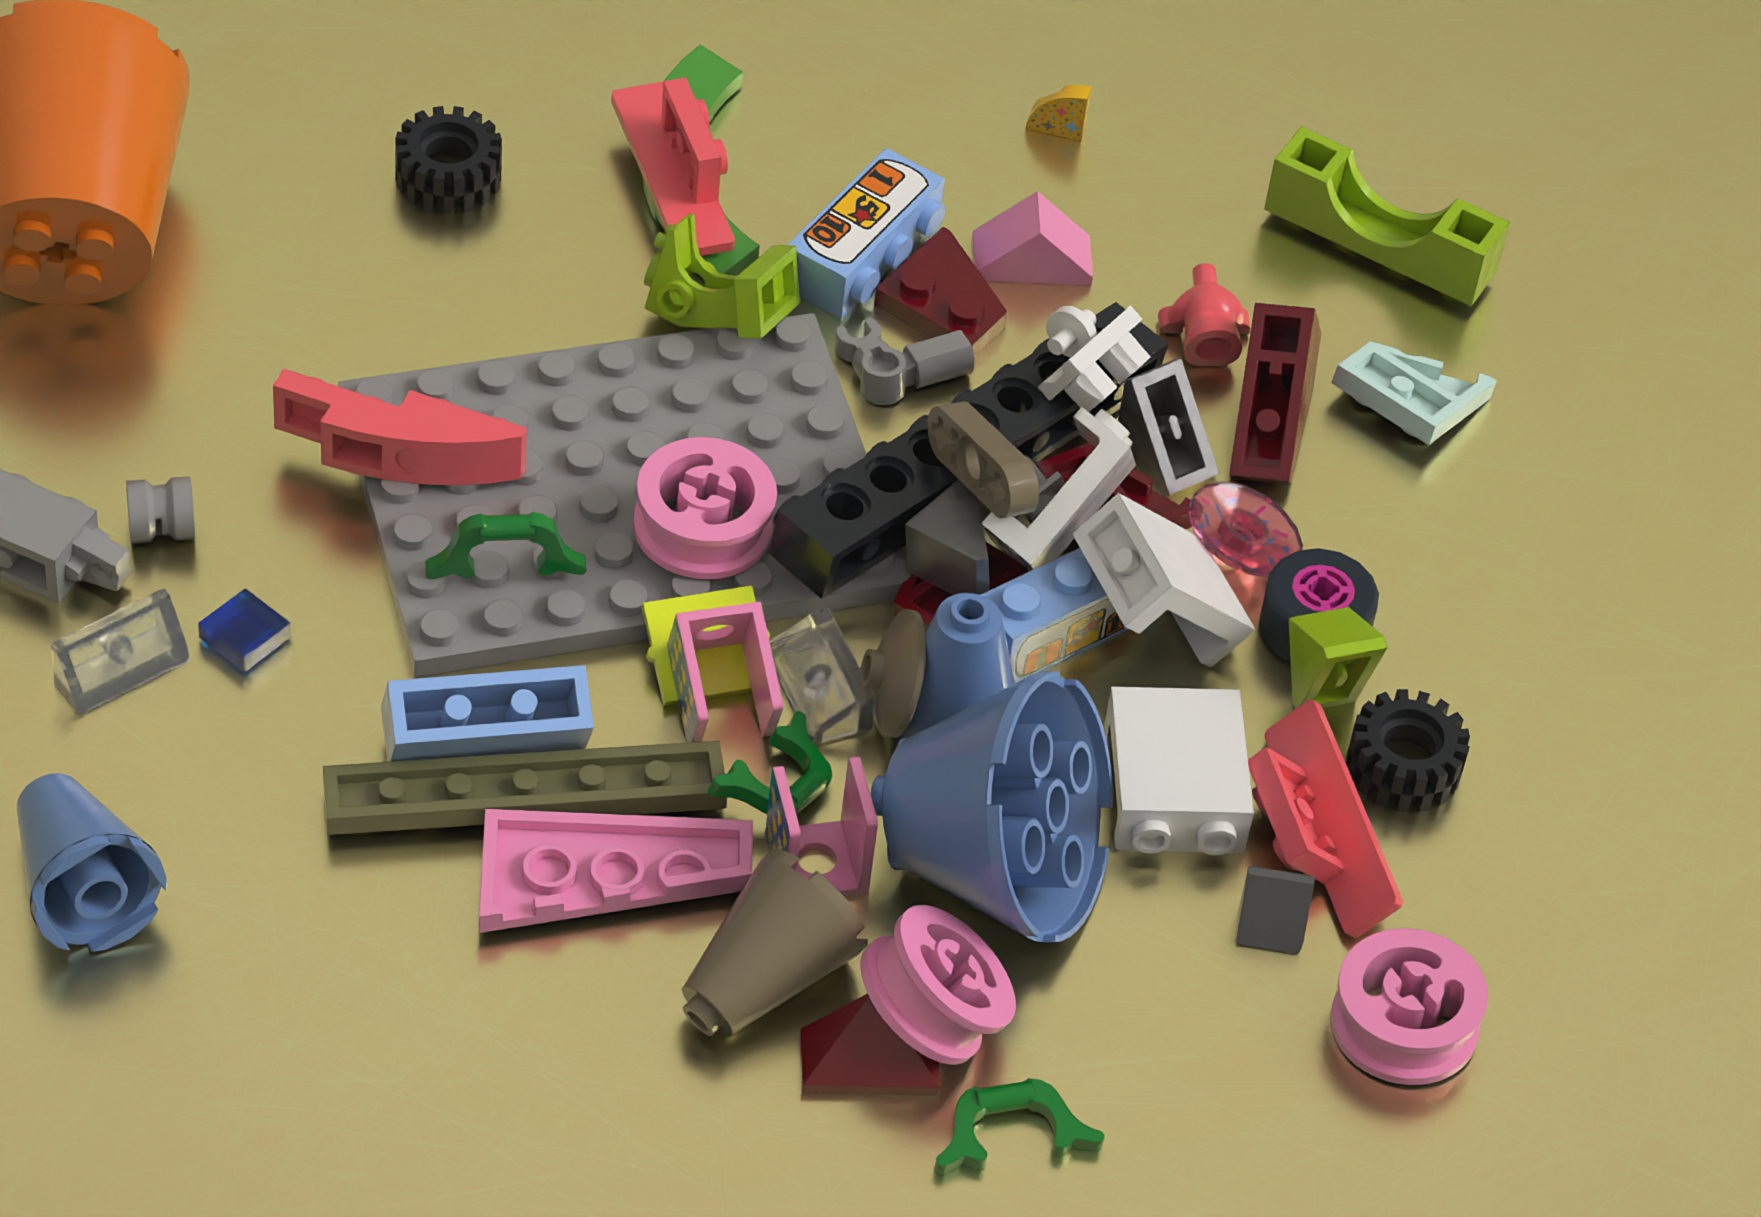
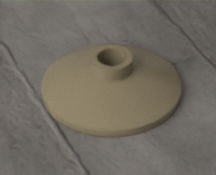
[860,609,926,739]

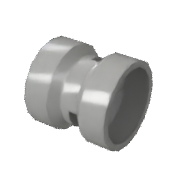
[126,476,195,544]

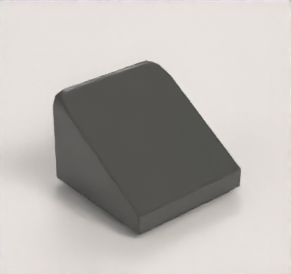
[1236,866,1315,954]

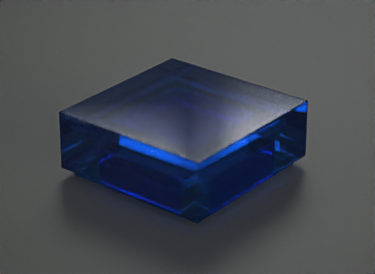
[198,588,291,673]

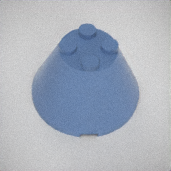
[871,671,1113,942]

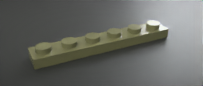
[323,740,727,835]

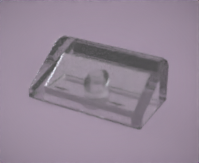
[51,588,190,715]
[770,607,875,744]

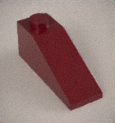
[1229,303,1321,485]

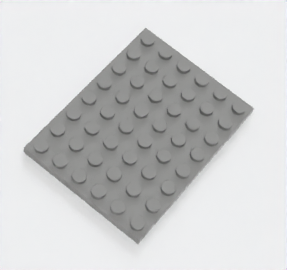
[338,313,911,678]

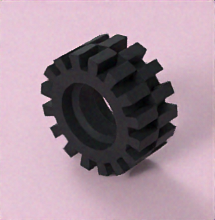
[395,106,502,214]
[1346,689,1470,812]

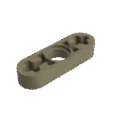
[928,401,1039,518]

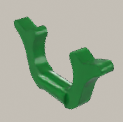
[425,512,587,579]
[708,711,832,815]
[934,1078,1105,1176]

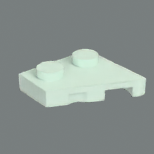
[1332,341,1497,445]

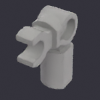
[836,317,975,405]

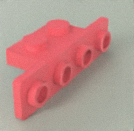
[611,77,735,256]
[1248,699,1403,938]

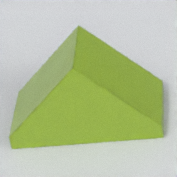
[1289,607,1388,709]

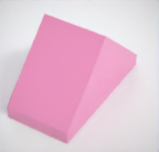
[972,191,1093,286]

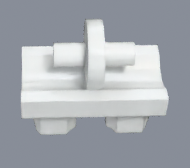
[1038,305,1151,412]

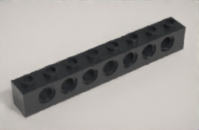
[768,302,1169,599]

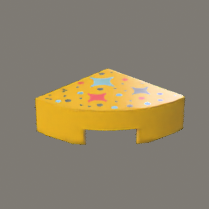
[1025,85,1092,142]

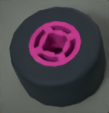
[1259,548,1379,663]

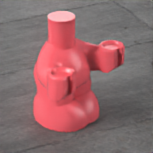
[1158,263,1251,367]

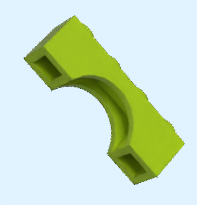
[1264,126,1510,306]

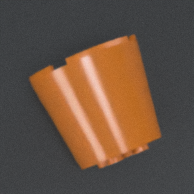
[0,0,189,304]

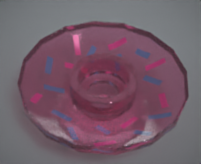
[1188,481,1303,578]

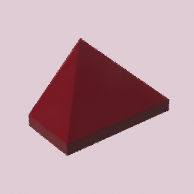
[800,993,940,1095]

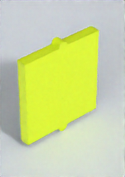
[642,585,770,706]

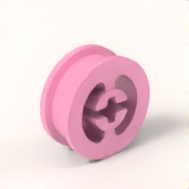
[633,437,777,579]
[860,905,1016,1065]
[1331,928,1488,1085]

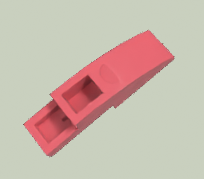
[273,369,527,485]

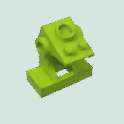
[644,214,800,339]

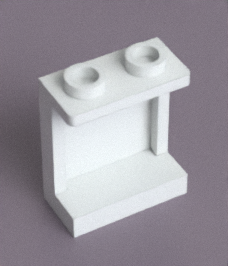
[982,407,1136,572]
[1072,493,1256,667]
[1104,686,1254,855]

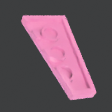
[478,809,753,933]

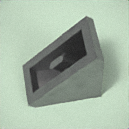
[1118,359,1219,496]
[905,479,990,595]

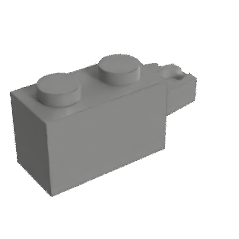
[0,469,131,603]

